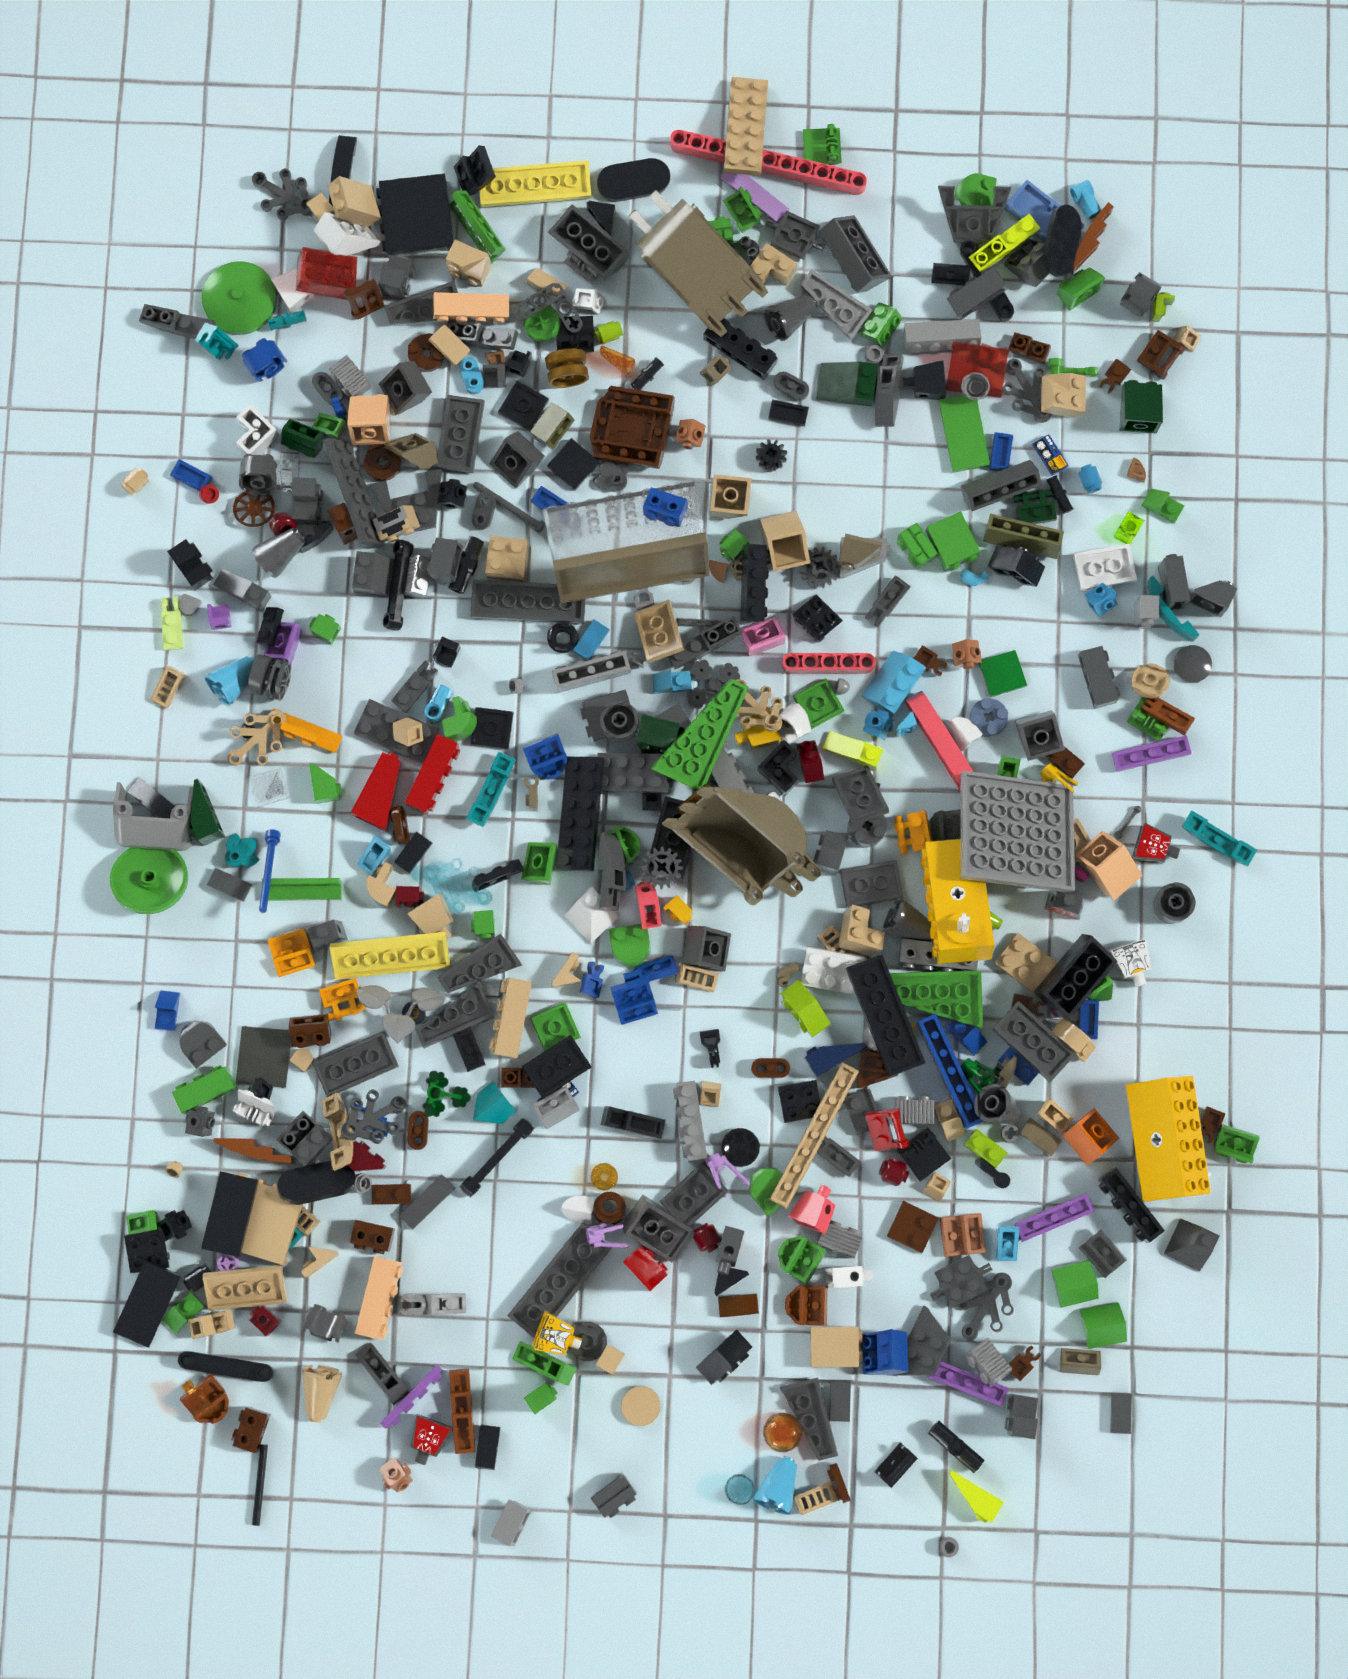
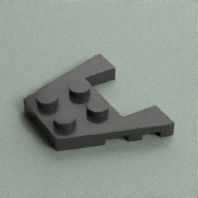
[938,185,1011,243]
[370,468,442,535]

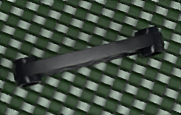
[959,240,1014,321]
[383,540,414,631]
[459,1118,535,1198]
[178,1351,274,1382]

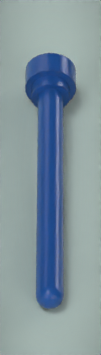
[259,829,281,913]

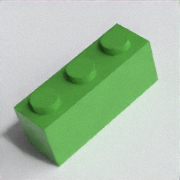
[172,1065,238,1114]

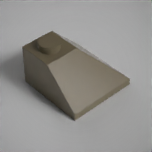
[384,433,438,469]
[838,533,883,570]

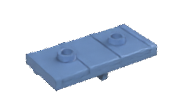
[1004,180,1085,241]

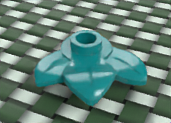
[225,833,259,867]

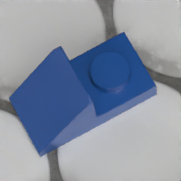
[155,990,180,1031]
[946,1020,988,1056]

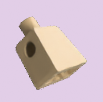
[407,893,453,939]

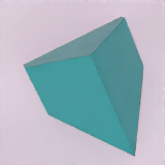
[473,1082,517,1124]

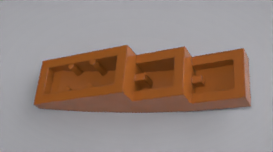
[1070,202,1114,275]
[213,1138,294,1164]
[449,1368,475,1454]

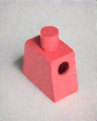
[635,881,661,930]
[788,1185,835,1234]

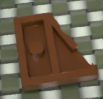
[857,1051,898,1089]

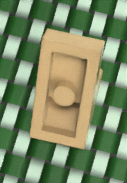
[551,952,582,988]
[1037,1098,1073,1134]
[934,1099,965,1142]
[301,1247,340,1278]

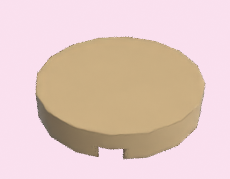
[1131,663,1170,698]
[621,1386,660,1426]

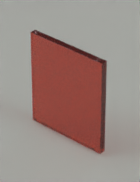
[946,342,1009,398]

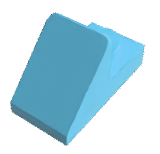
[652,669,692,694]
[357,836,391,876]
[996,1226,1019,1261]

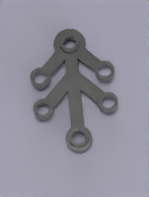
[252,168,312,221]
[1002,359,1052,423]
[340,1089,406,1144]
[958,1272,1014,1341]

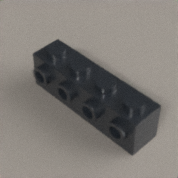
[703,318,778,380]
[740,544,769,622]
[1098,1167,1165,1243]

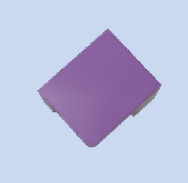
[207,604,232,630]

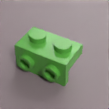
[723,186,762,233]
[859,302,902,348]
[1214,1124,1260,1163]

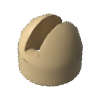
[165,1161,183,1178]

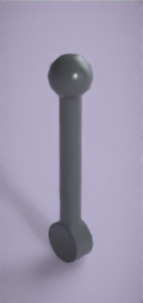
[1114,806,1141,839]

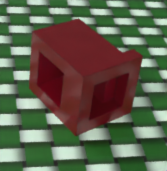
[396,886,424,908]
[249,1305,282,1337]

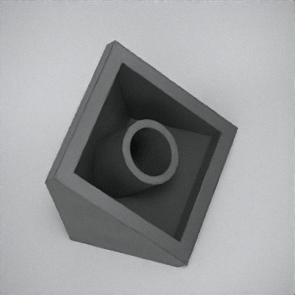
[655,703,691,734]

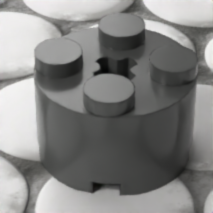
[1119,272,1161,316]
[239,454,278,496]
[600,700,639,743]
[847,815,887,848]
[1153,882,1196,924]
[302,1304,347,1343]

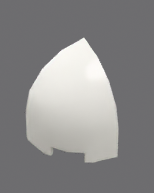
[949,717,983,751]
[561,1195,596,1225]

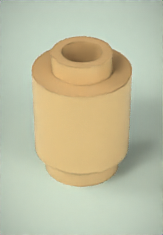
[121,468,149,496]

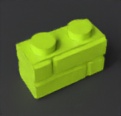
[963,1129,1008,1169]

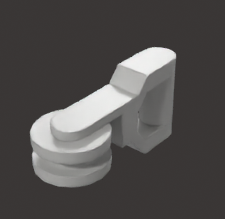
[634,588,655,610]

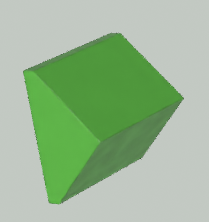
[521,842,558,885]
[1051,1260,1099,1308]
[1080,1302,1127,1349]

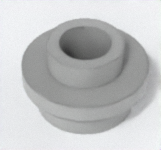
[353,1173,372,1193]
[939,1537,959,1557]

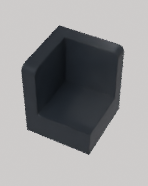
[506,350,532,377]
[433,636,461,668]

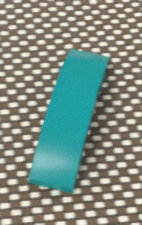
[1147,576,1199,641]
[466,752,516,827]
[1182,810,1257,866]

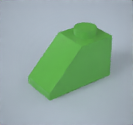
[309,763,342,804]

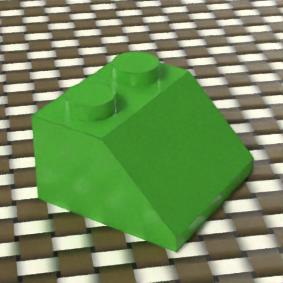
[1057,267,1105,311]

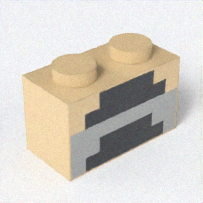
[306,193,335,224]
[373,505,420,543]

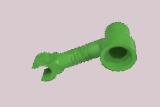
[1048,358,1098,377]

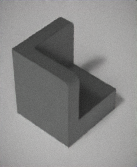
[483,364,506,388]

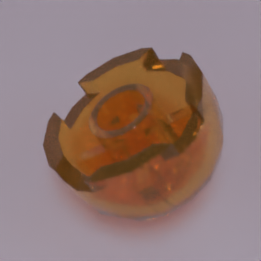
[763,1412,802,1453]

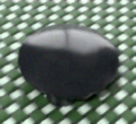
[721,1128,760,1167]

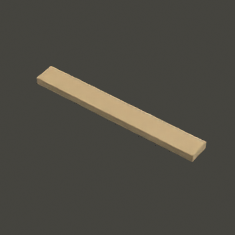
[770,1062,859,1209]

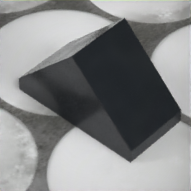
[586,201,616,236]
[714,1268,749,1296]

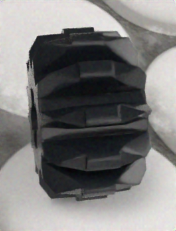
[756,439,787,471]

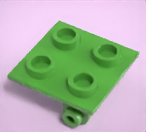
[803,124,842,164]
[1127,697,1168,742]

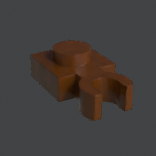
[1099,359,1132,394]
[913,645,947,676]
[1010,993,1046,1016]
[1200,1106,1226,1143]
[1009,1346,1041,1381]

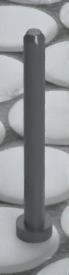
[473,482,546,533]

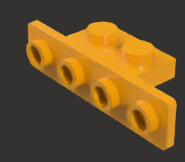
[271,709,343,753]

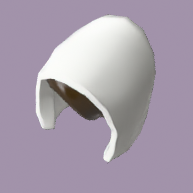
[778,703,811,743]

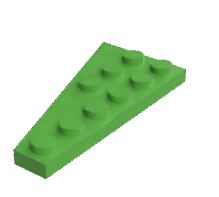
[650,679,749,790]
[890,970,983,1029]

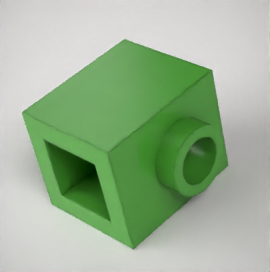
[720,529,749,561]
[309,614,341,644]
[471,910,496,939]

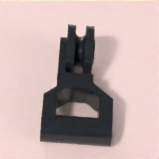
[700,1029,720,1068]
[975,1158,1011,1188]

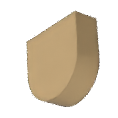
[289,1049,313,1072]

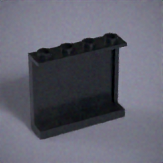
[376,173,453,258]

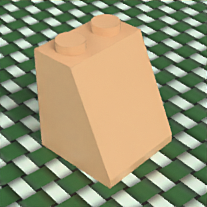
[348,394,390,445]
[1074,831,1143,901]

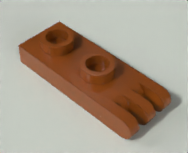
[1140,697,1195,736]

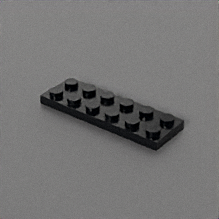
[556,756,604,871]
[846,955,926,1077]

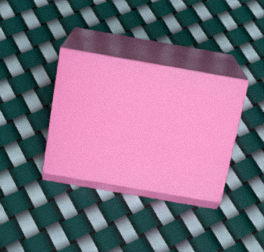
[741,616,785,656]

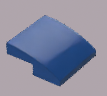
[610,976,658,1025]

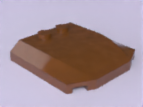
[590,386,675,469]

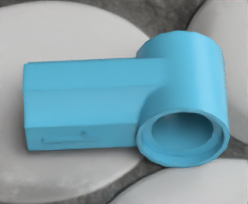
[1070,180,1101,220]
[424,684,454,724]

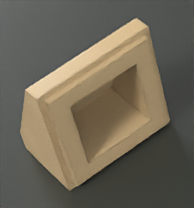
[1174,326,1201,352]
[699,1081,721,1107]
[923,1172,951,1202]

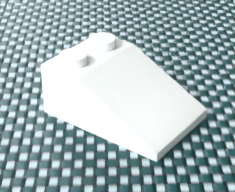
[313,212,382,256]

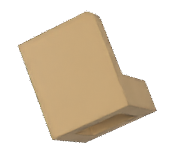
[393,718,423,746]
[596,1345,625,1375]

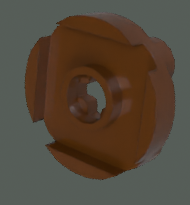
[408,333,445,372]
[363,444,402,481]

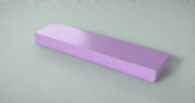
[720,173,789,223]

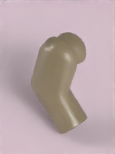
[776,962,800,987]

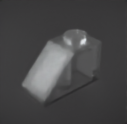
[276,452,300,492]

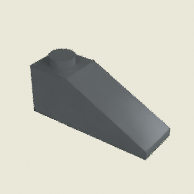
[213,568,272,612]
[355,1343,409,1405]

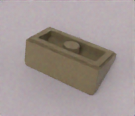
[1019,1118,1062,1156]
[1060,1348,1101,1375]

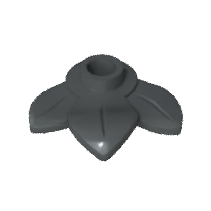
[593,460,628,491]

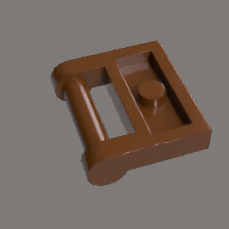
[344,279,384,319]
[1137,330,1185,380]

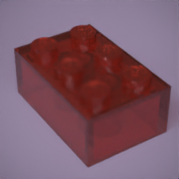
[296,247,357,300]

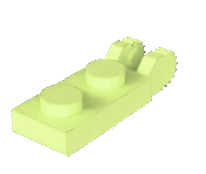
[161,596,184,650]

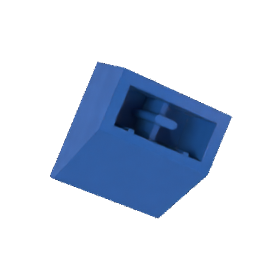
[862,1329,908,1375]

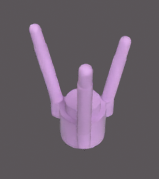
[705,1153,750,1198]
[586,1215,629,1248]

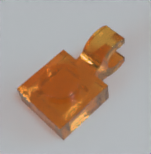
[181,1380,213,1417]

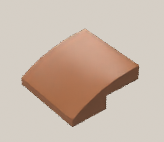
[939,1213,986,1257]

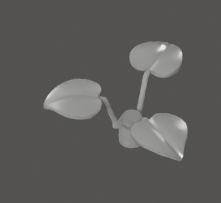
[356,985,445,1043]

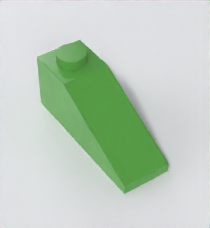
[512,1341,577,1386]
[524,1382,558,1415]

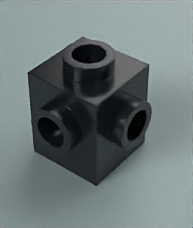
[437,479,467,509]
[157,1210,192,1241]

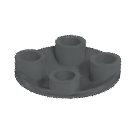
[731,236,760,266]
[1174,645,1212,683]

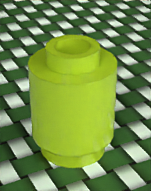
[594,321,623,345]

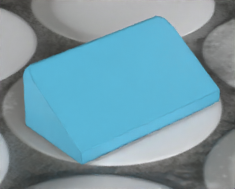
[895,711,917,737]

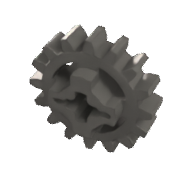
[799,547,840,588]
[641,847,683,890]

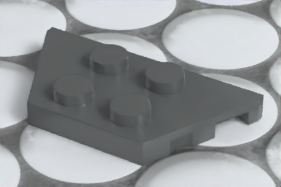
[893,1306,952,1376]

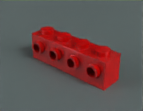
[405,734,461,815]

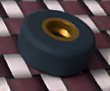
[402,1002,426,1025]

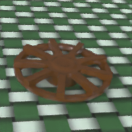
[233,489,275,527]

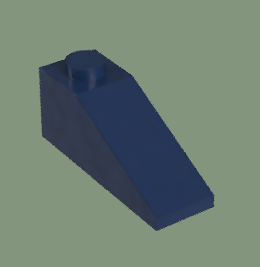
[804,1043,867,1078]

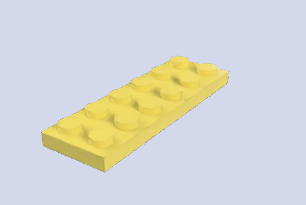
[480,160,592,207]
[330,932,450,979]

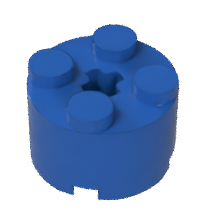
[242,338,287,382]

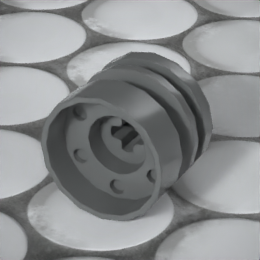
[248,654,291,701]

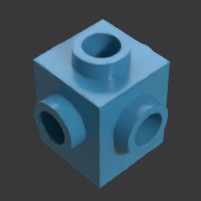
[1084,583,1118,617]
[863,709,894,741]

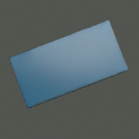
[573,619,610,661]

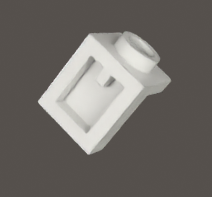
[572,288,604,314]

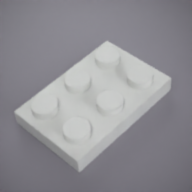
[1073,543,1137,591]
[801,946,864,995]

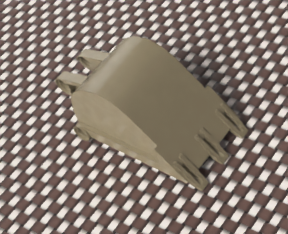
[628,190,768,337]
[662,787,821,905]

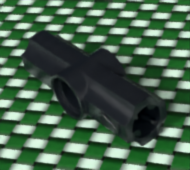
[448,536,484,594]
[928,1420,985,1473]

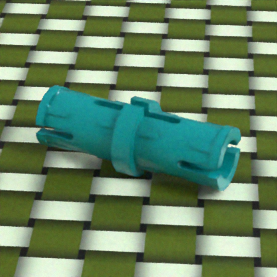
[268,310,307,331]

